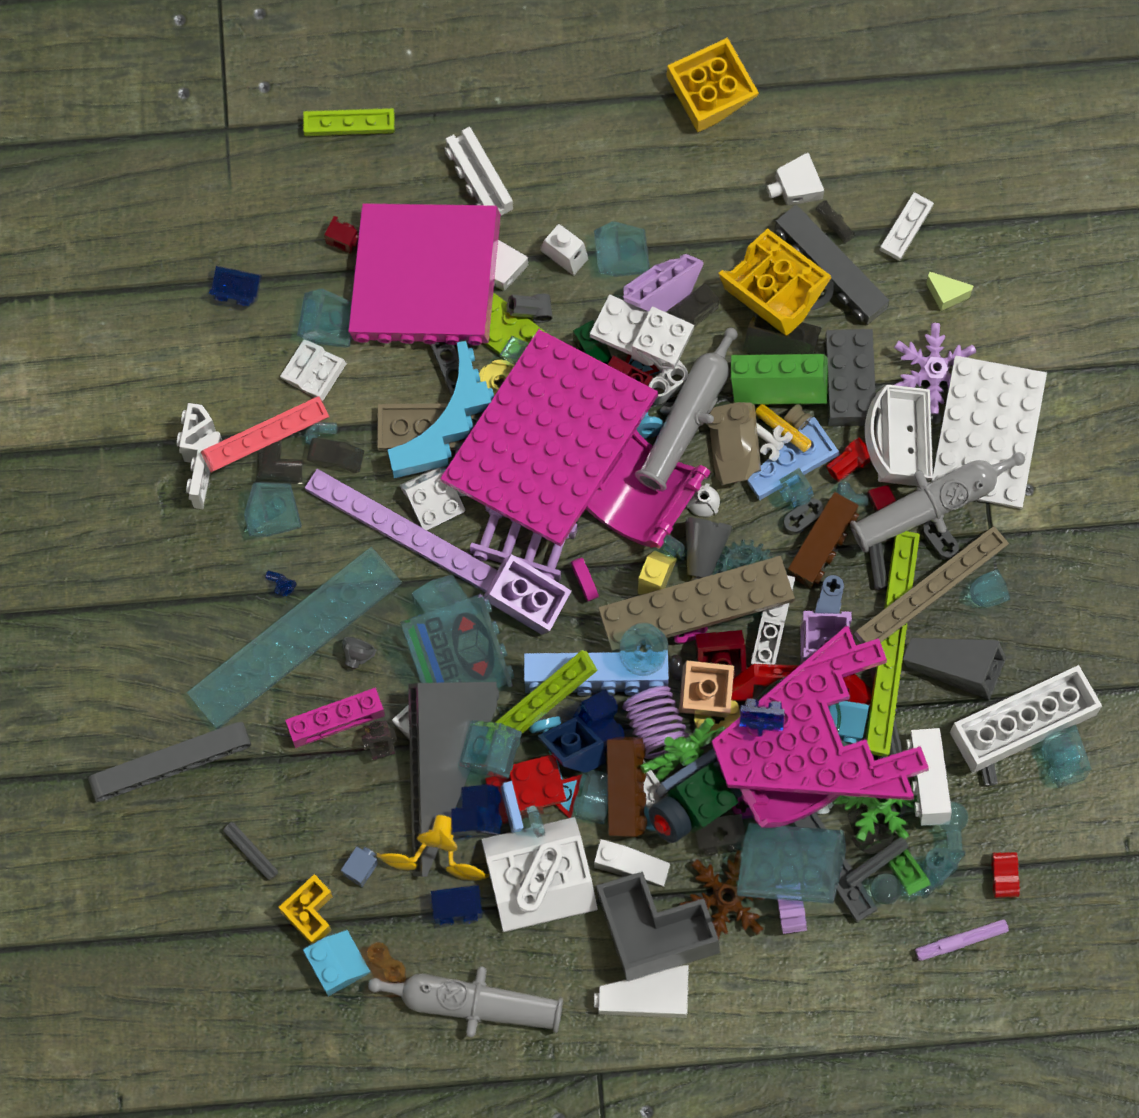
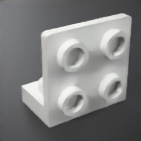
[400,467,465,530]

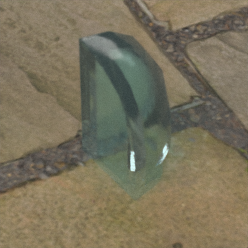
[970,569,1010,607]

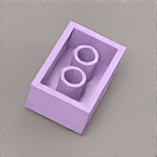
[482,554,571,635]

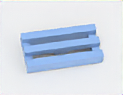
[500,781,524,833]

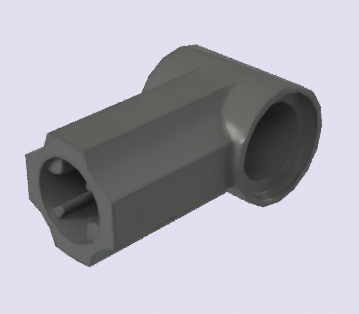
[506,294,553,323]

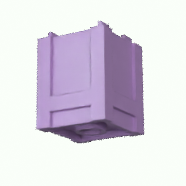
[800,611,851,665]

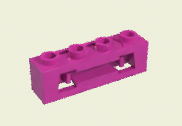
[286,688,385,748]

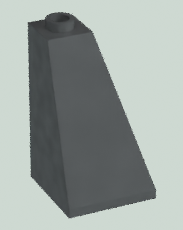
[903,638,1006,700]

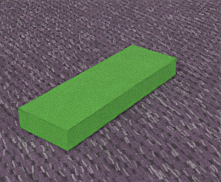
[887,849,931,895]

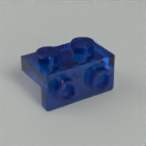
[209,266,262,306]

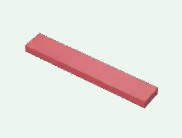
[201,396,329,472]

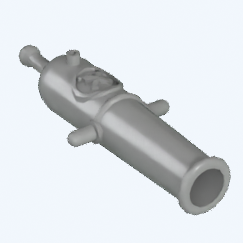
[635,328,738,491]
[850,452,1025,553]
[368,967,563,1037]

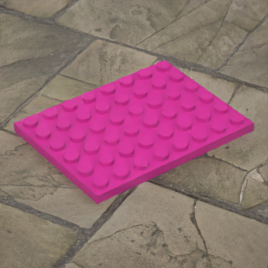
[440,329,658,547]

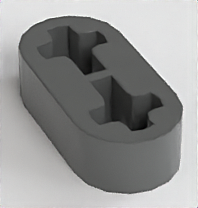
[783,498,824,535]
[923,520,959,560]

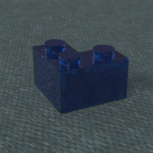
[573,689,625,753]
[451,784,502,837]

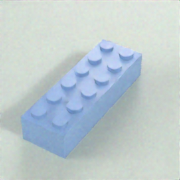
[524,652,668,696]

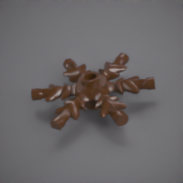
[680,850,775,939]

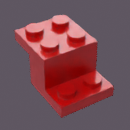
[485,755,567,825]

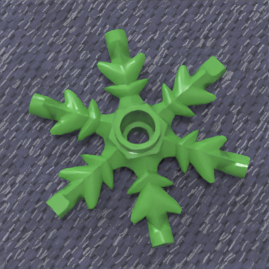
[641,718,726,782]
[832,787,918,842]

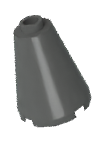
[685,517,732,581]

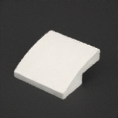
[280,339,347,401]

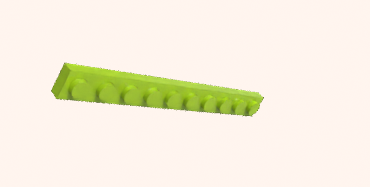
[866,531,920,757]

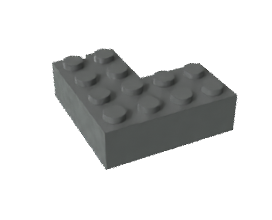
[597,871,720,982]

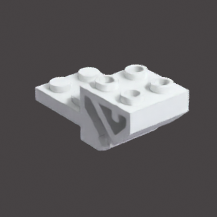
[590,294,694,370]
[177,403,222,509]

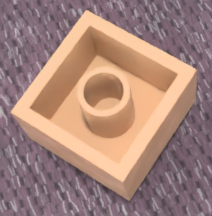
[679,661,734,717]

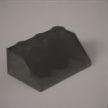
[742,312,822,355]

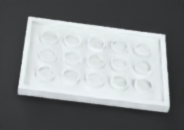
[931,355,1047,509]

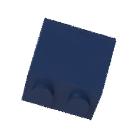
[538,716,606,773]

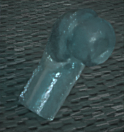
[304,422,337,445]
[837,481,868,506]

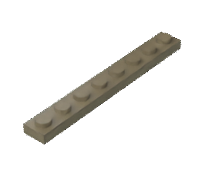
[854,526,1009,644]

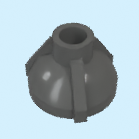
[342,637,376,668]

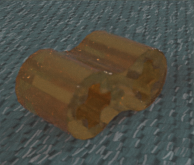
[367,942,407,983]

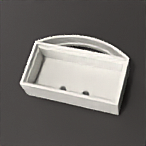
[865,385,933,486]

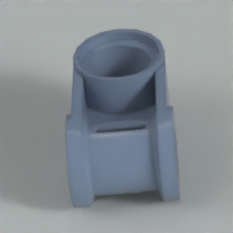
[815,575,844,614]

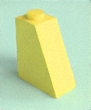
[638,551,677,595]

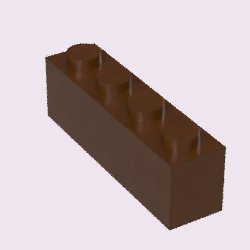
[787,492,860,589]
[607,737,647,837]

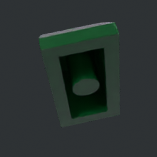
[573,320,612,365]

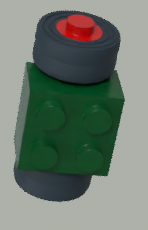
[649,760,742,843]

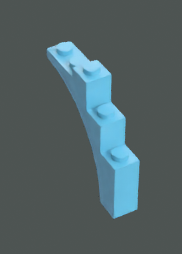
[388,341,494,478]

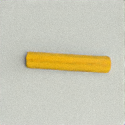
[755,404,812,452]

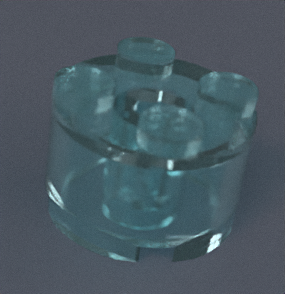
[619,623,668,676]

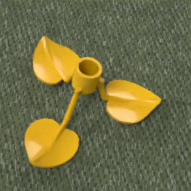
[376,815,489,881]

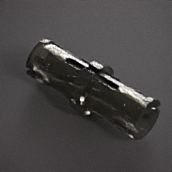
[815,200,855,243]

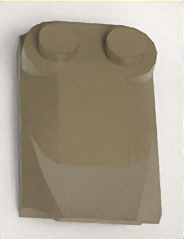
[707,402,761,485]

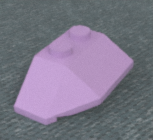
[623,254,703,312]

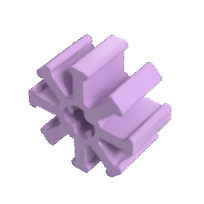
[776,882,807,934]

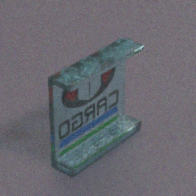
[400,594,515,688]

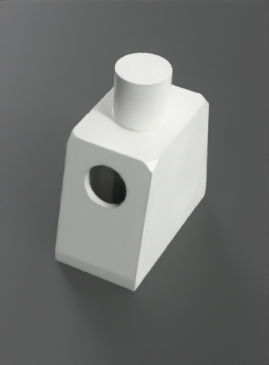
[767,153,824,205]
[540,224,588,276]
[494,240,528,291]

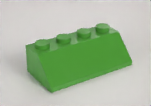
[731,354,828,405]

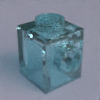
[779,468,814,508]

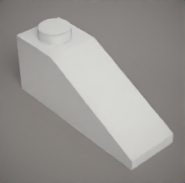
[594,839,670,887]

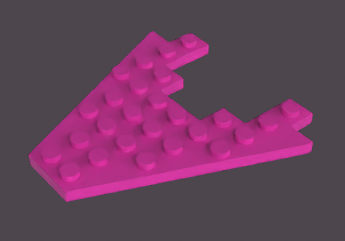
[712,626,929,800]

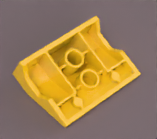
[719,228,831,336]

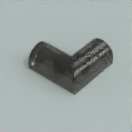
[256,440,304,484]

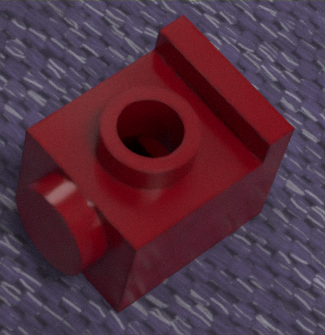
[324,216,359,254]

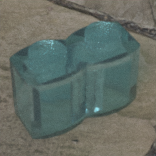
[573,770,608,825]

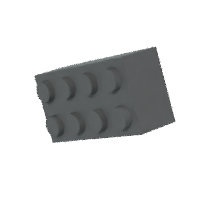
[824,329,877,427]

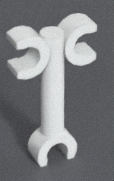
[757,423,793,461]

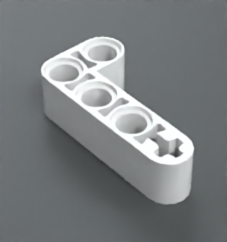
[648,360,688,404]

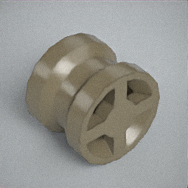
[784,404,812,431]

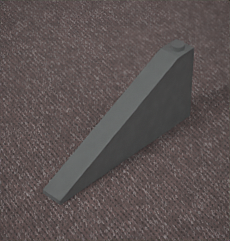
[408,682,499,877]

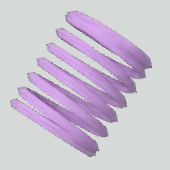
[622,686,689,759]

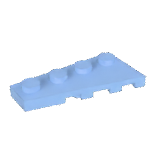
[747,417,839,500]

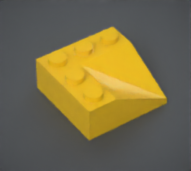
[667,38,759,132]

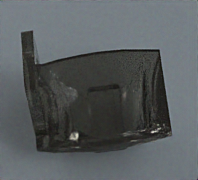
[847,805,894,854]

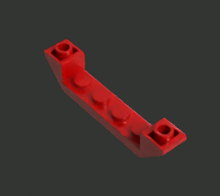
[731,664,871,705]

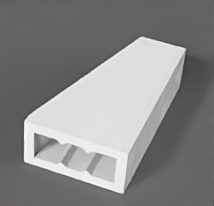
[594,965,689,1018]

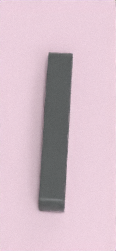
[88,722,251,802]

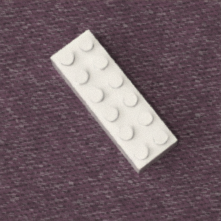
[950,665,1102,773]

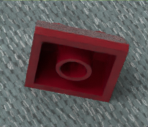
[695,630,746,679]

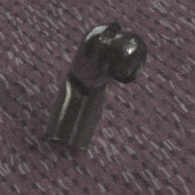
[668,655,683,681]

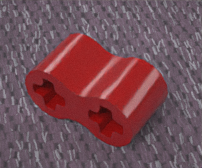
[991,852,1020,898]

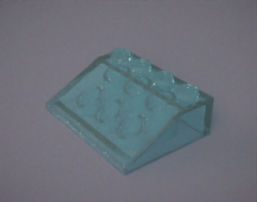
[737,823,846,904]

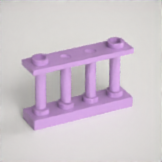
[470,506,577,582]

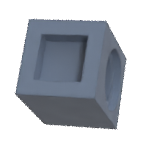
[341,847,378,887]

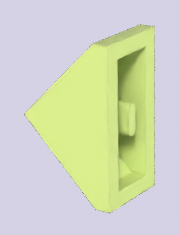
[926,272,973,311]

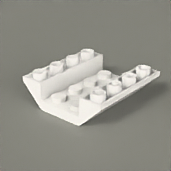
[481,817,598,932]

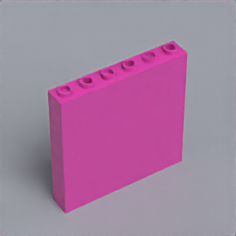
[349,203,501,346]

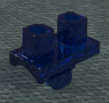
[740,699,785,737]

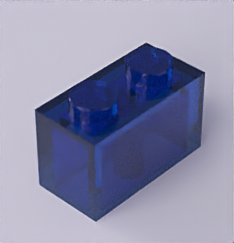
[431,885,483,926]

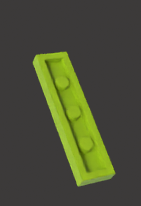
[304,108,395,136]

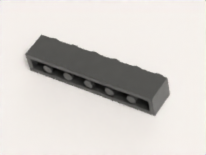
[775,204,889,325]

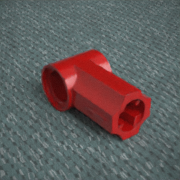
[826,437,871,482]

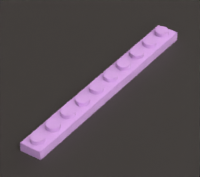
[305,469,498,592]

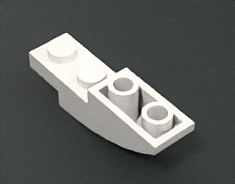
[751,576,795,665]

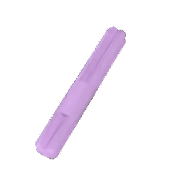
[915,920,1008,961]

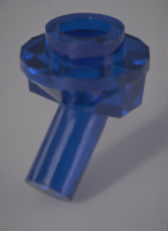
[265,570,297,596]

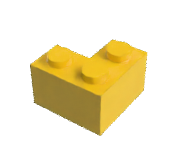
[279,874,333,945]

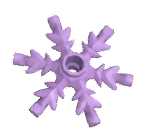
[894,323,976,415]

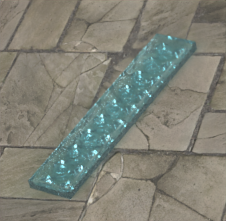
[187,546,402,729]

